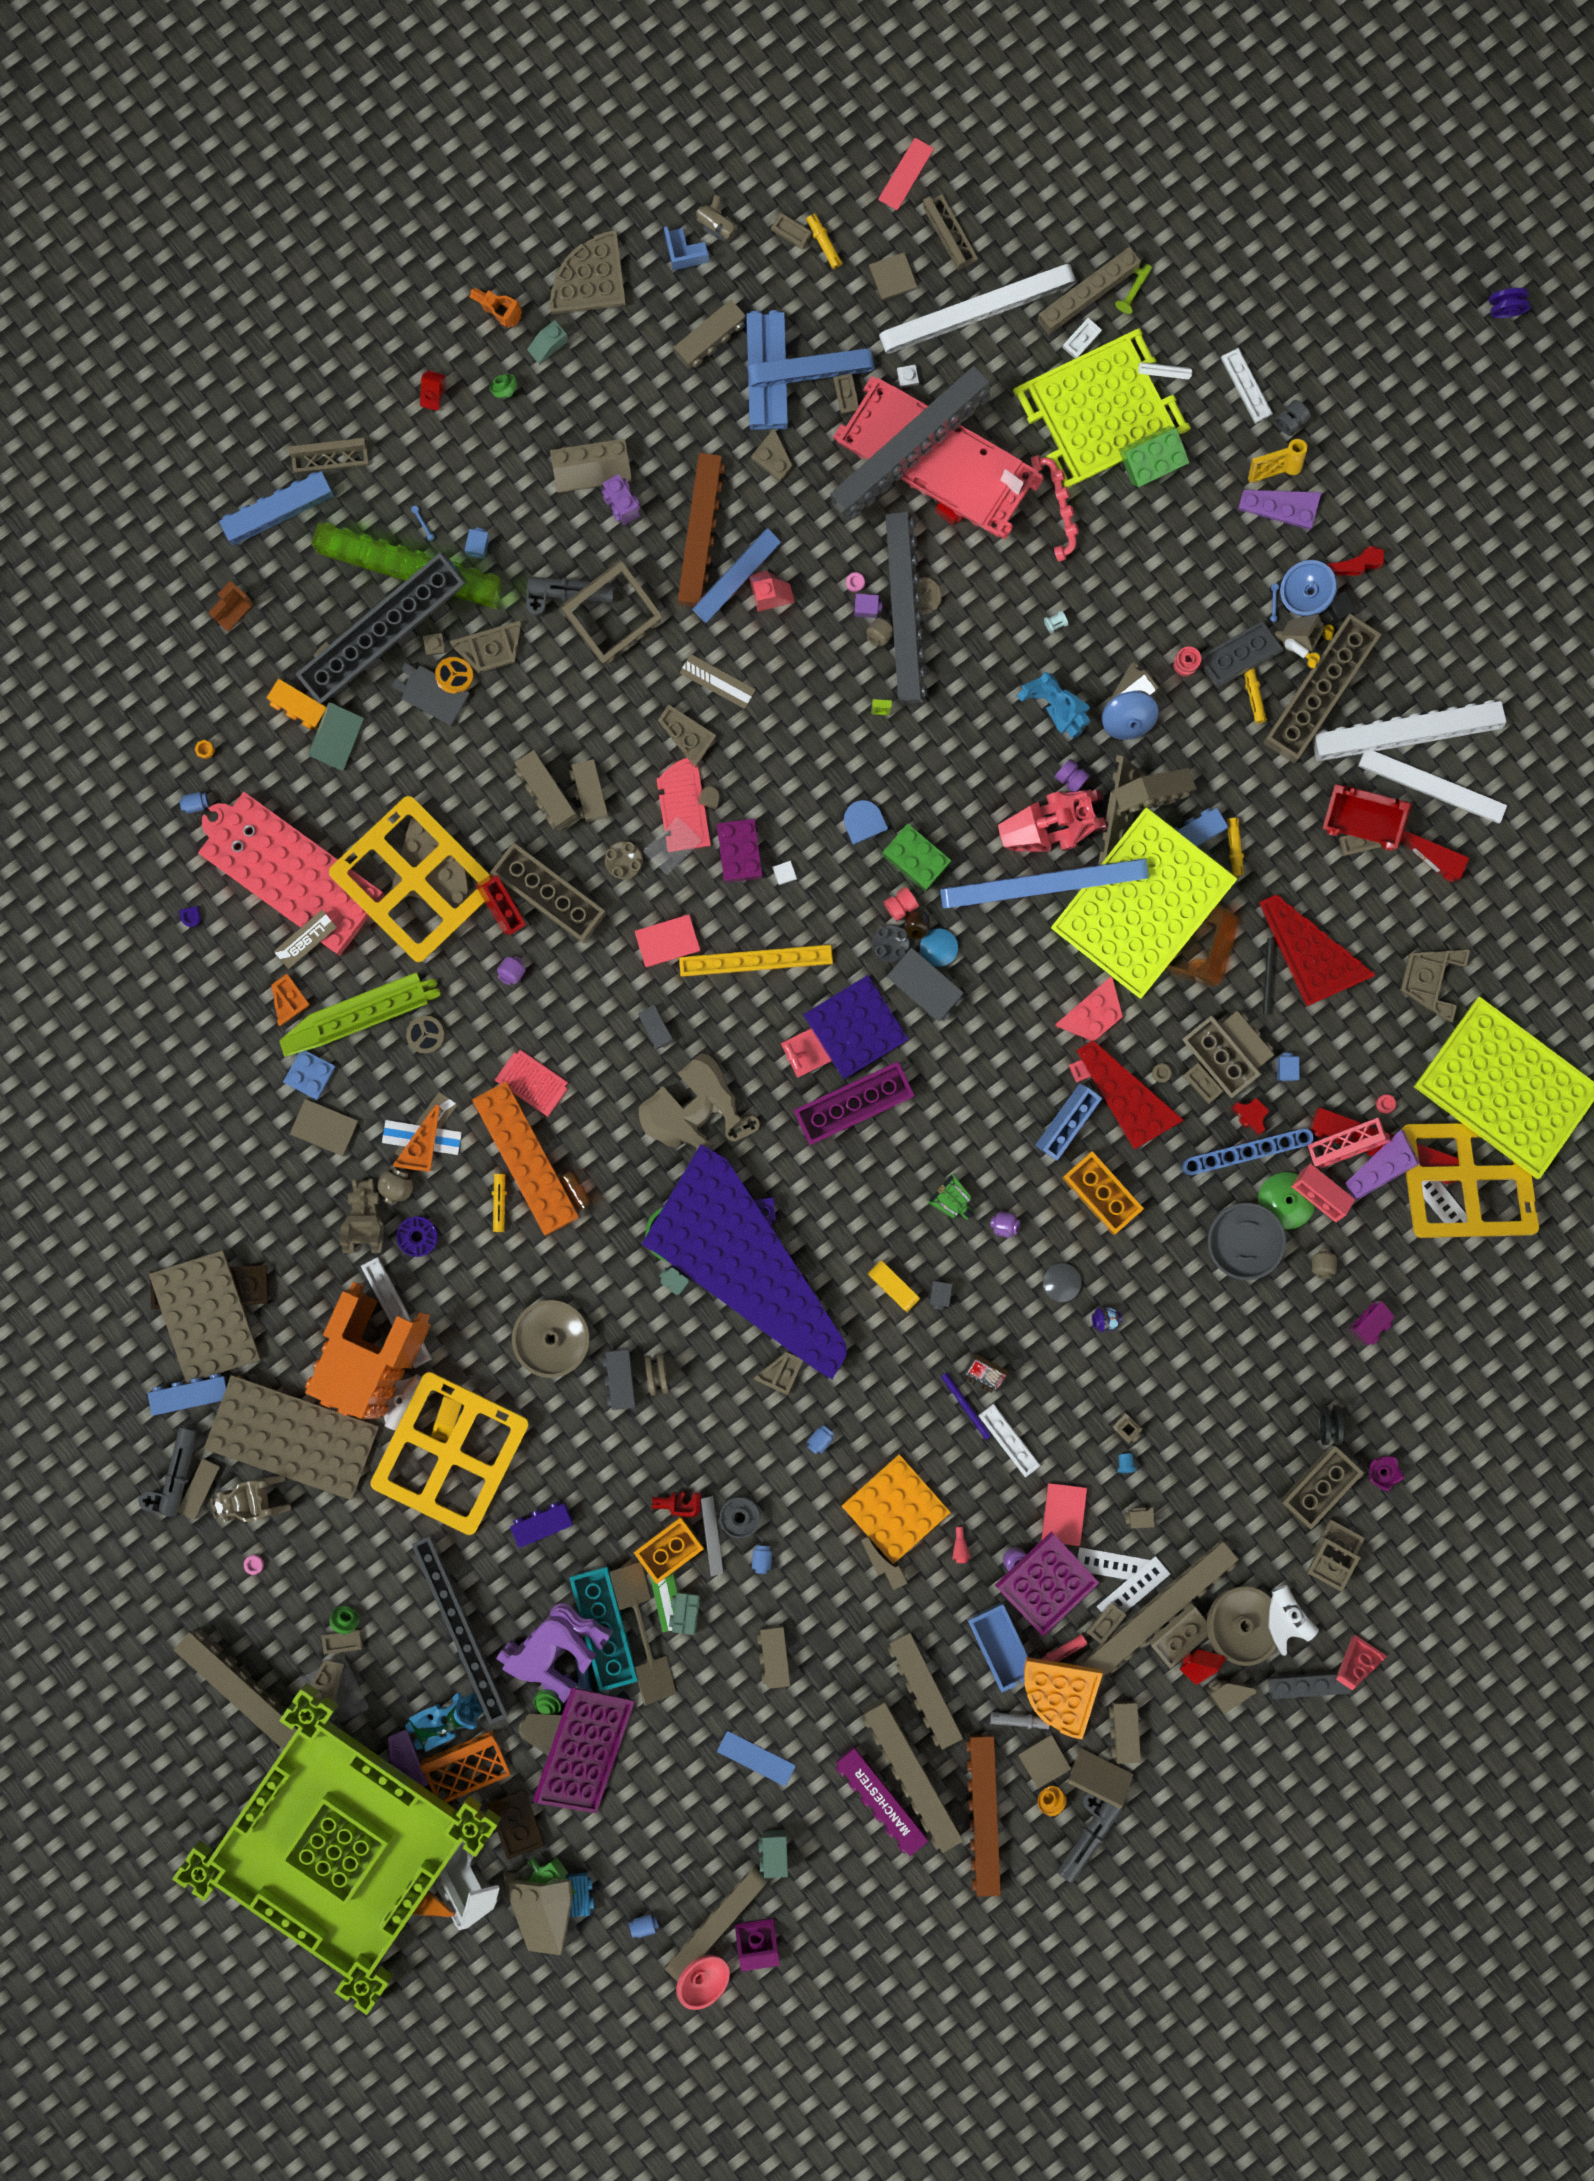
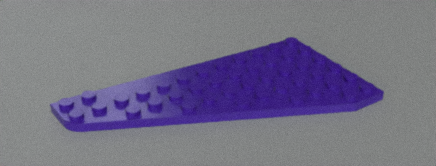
[641,1144,847,1380]

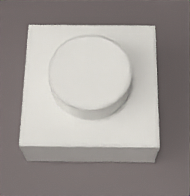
[897,365,919,388]

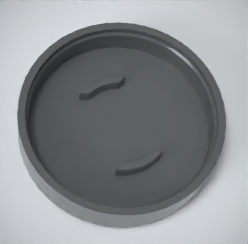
[1207,1203,1286,1280]

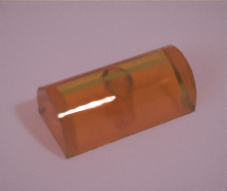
[559,1171,593,1212]

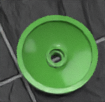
[1258,1172,1315,1230]

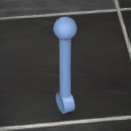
[411,506,435,541]
[1270,583,1279,622]

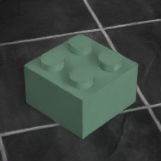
[759,1830,788,1878]

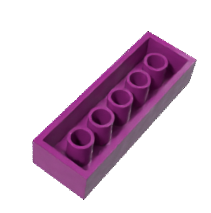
[793,1062,914,1146]

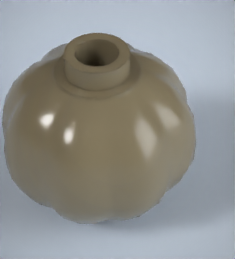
[377,1167,413,1204]

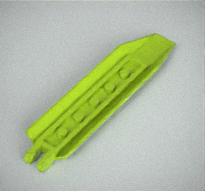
[279,972,441,1057]

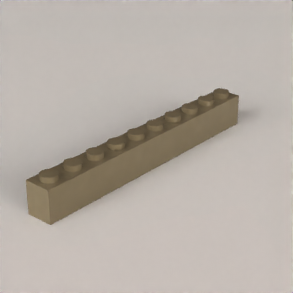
[1077,1540,1239,1685]

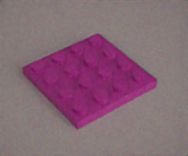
[995,1531,1099,1636]

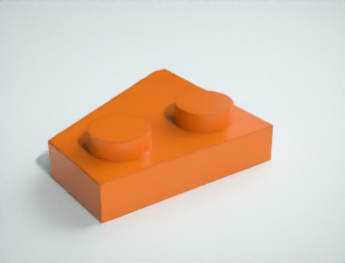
[271,974,310,1027]

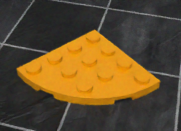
[1024,1657,1103,1739]

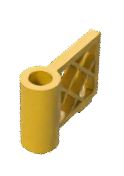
[1248,439,1307,483]

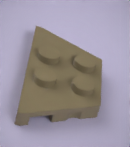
[450,621,521,674]

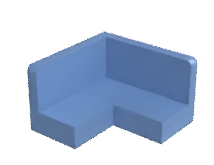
[664,226,709,270]

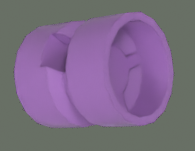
[1055,758,1091,792]

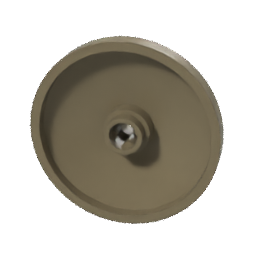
[512,1300,590,1378]
[1207,1586,1277,1666]

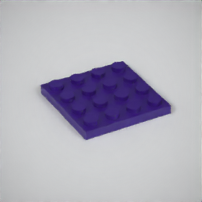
[803,975,909,1080]

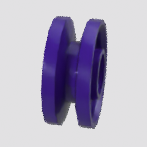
[1488,288,1531,318]
[396,1216,438,1257]

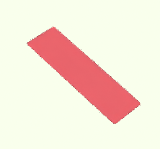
[878,138,934,210]

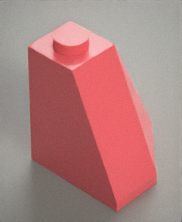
[749,570,794,612]

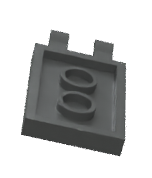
[392,663,470,727]

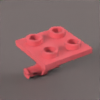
[781,1029,831,1078]

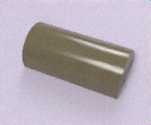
[1182,1015,1261,1098]

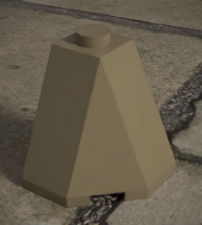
[1110,662,1159,701]
[518,1714,562,1756]

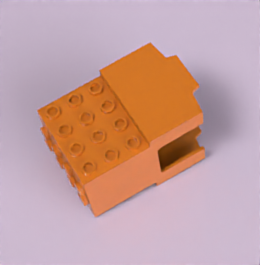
[305,1282,431,1419]

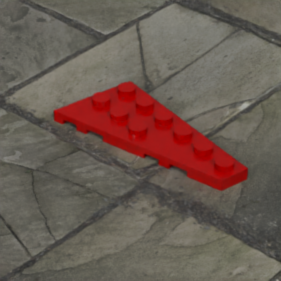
[1076,1040,1184,1149]

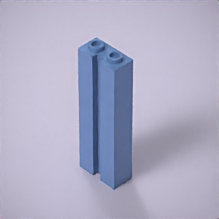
[747,310,788,430]

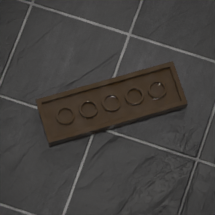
[150,1265,269,1310]

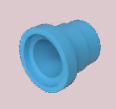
[1118,1453,1137,1473]

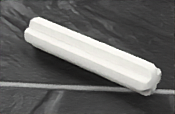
[1138,362,1192,379]

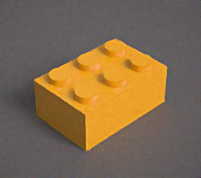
[634,1517,704,1584]

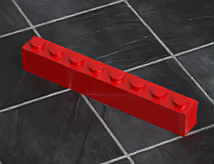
[1308,1108,1459,1185]

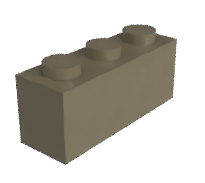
[569,759,609,823]
[1220,1011,1274,1069]
[757,1625,790,1689]
[1109,1701,1141,1764]

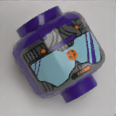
[1092,1306,1122,1332]

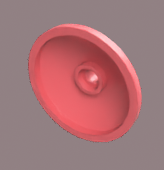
[676,1955,730,2010]

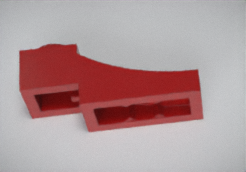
[1326,546,1384,576]

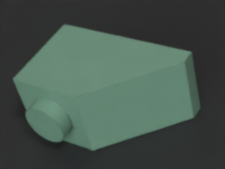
[527,320,568,365]

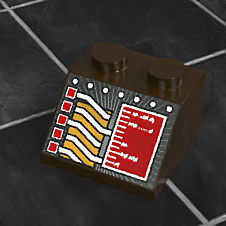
[962,1353,1009,1393]

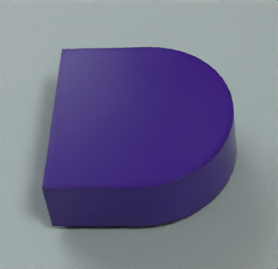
[179,906,201,928]

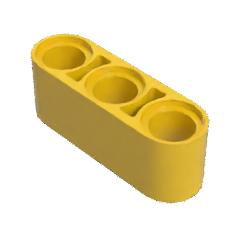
[867,1260,920,1312]

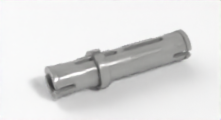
[990,1712,1049,1730]

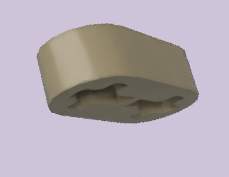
[725,1116,760,1142]

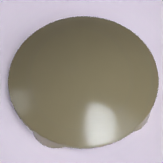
[605,841,643,879]

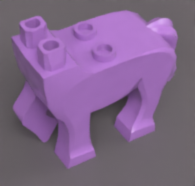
[496,1603,613,1703]

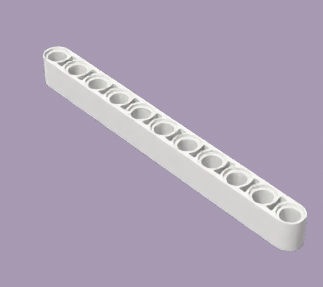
[879,264,1077,354]

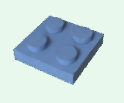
[283,1051,336,1100]

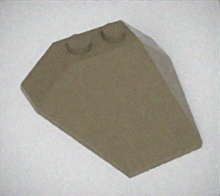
[504,1872,573,1955]

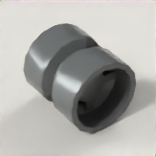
[1275,400,1311,436]

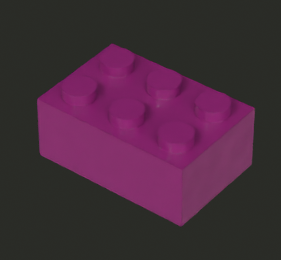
[717,819,762,883]

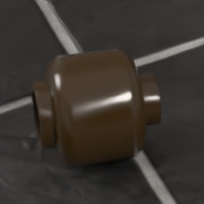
[905,911,930,939]

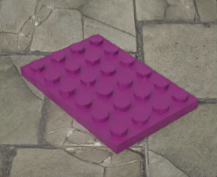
[533,1687,635,1813]

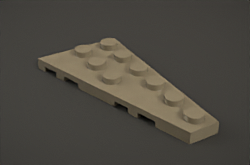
[1098,755,1146,865]

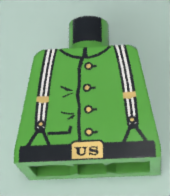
[927,1174,975,1220]

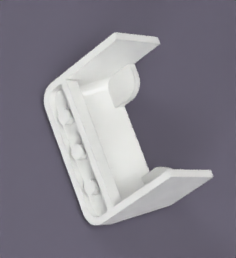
[434,1841,500,1930]

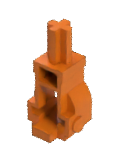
[469,288,522,328]

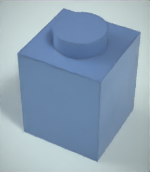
[465,528,490,559]
[1277,1053,1299,1081]

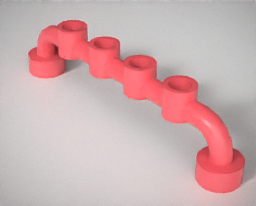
[1031,455,1079,562]

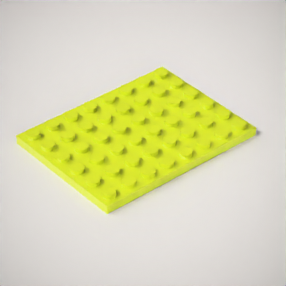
[1051,807,1238,999]
[1414,996,1594,1180]

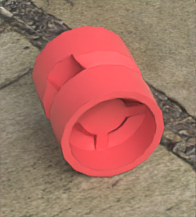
[1173,646,1201,677]
[883,886,919,922]

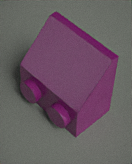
[1348,1301,1395,1345]
[735,1919,780,1972]

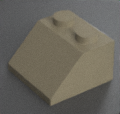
[1206,1678,1256,1714]

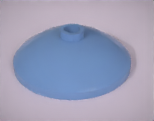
[1280,560,1337,616]
[1102,691,1159,740]

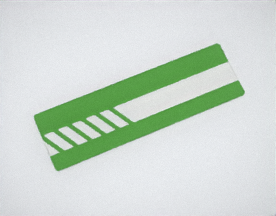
[650,1573,677,1632]

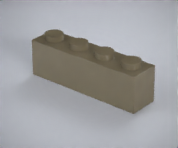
[674,299,746,370]

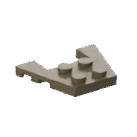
[1400,949,1470,1022]

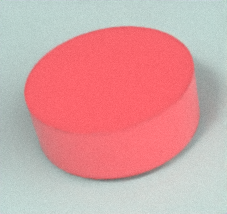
[1376,1094,1396,1114]

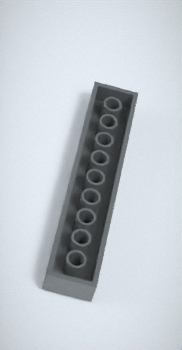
[830,366,990,521]
[296,552,469,704]

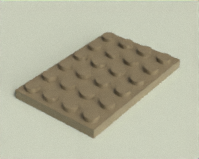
[149,1250,261,1384]

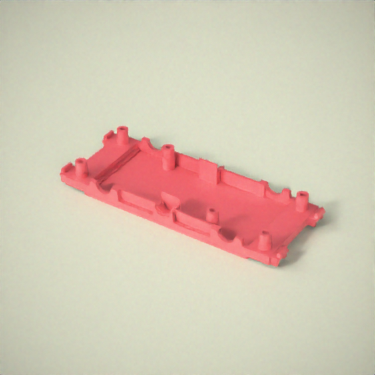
[832,376,1044,540]

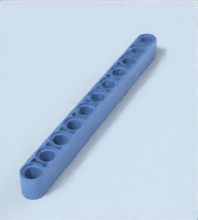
[940,858,1150,908]

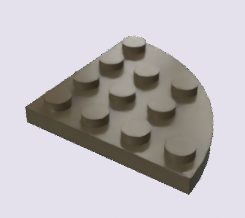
[550,230,626,315]
[391,818,468,908]

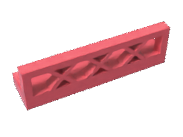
[1308,1118,1391,1169]

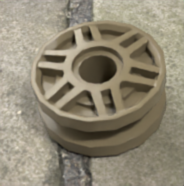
[645,1354,668,1396]

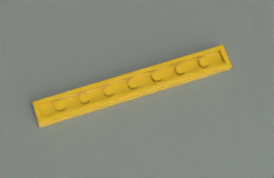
[679,945,833,977]

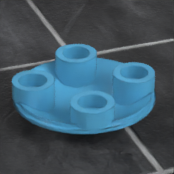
[920,928,958,967]

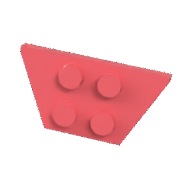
[1055,977,1123,1041]

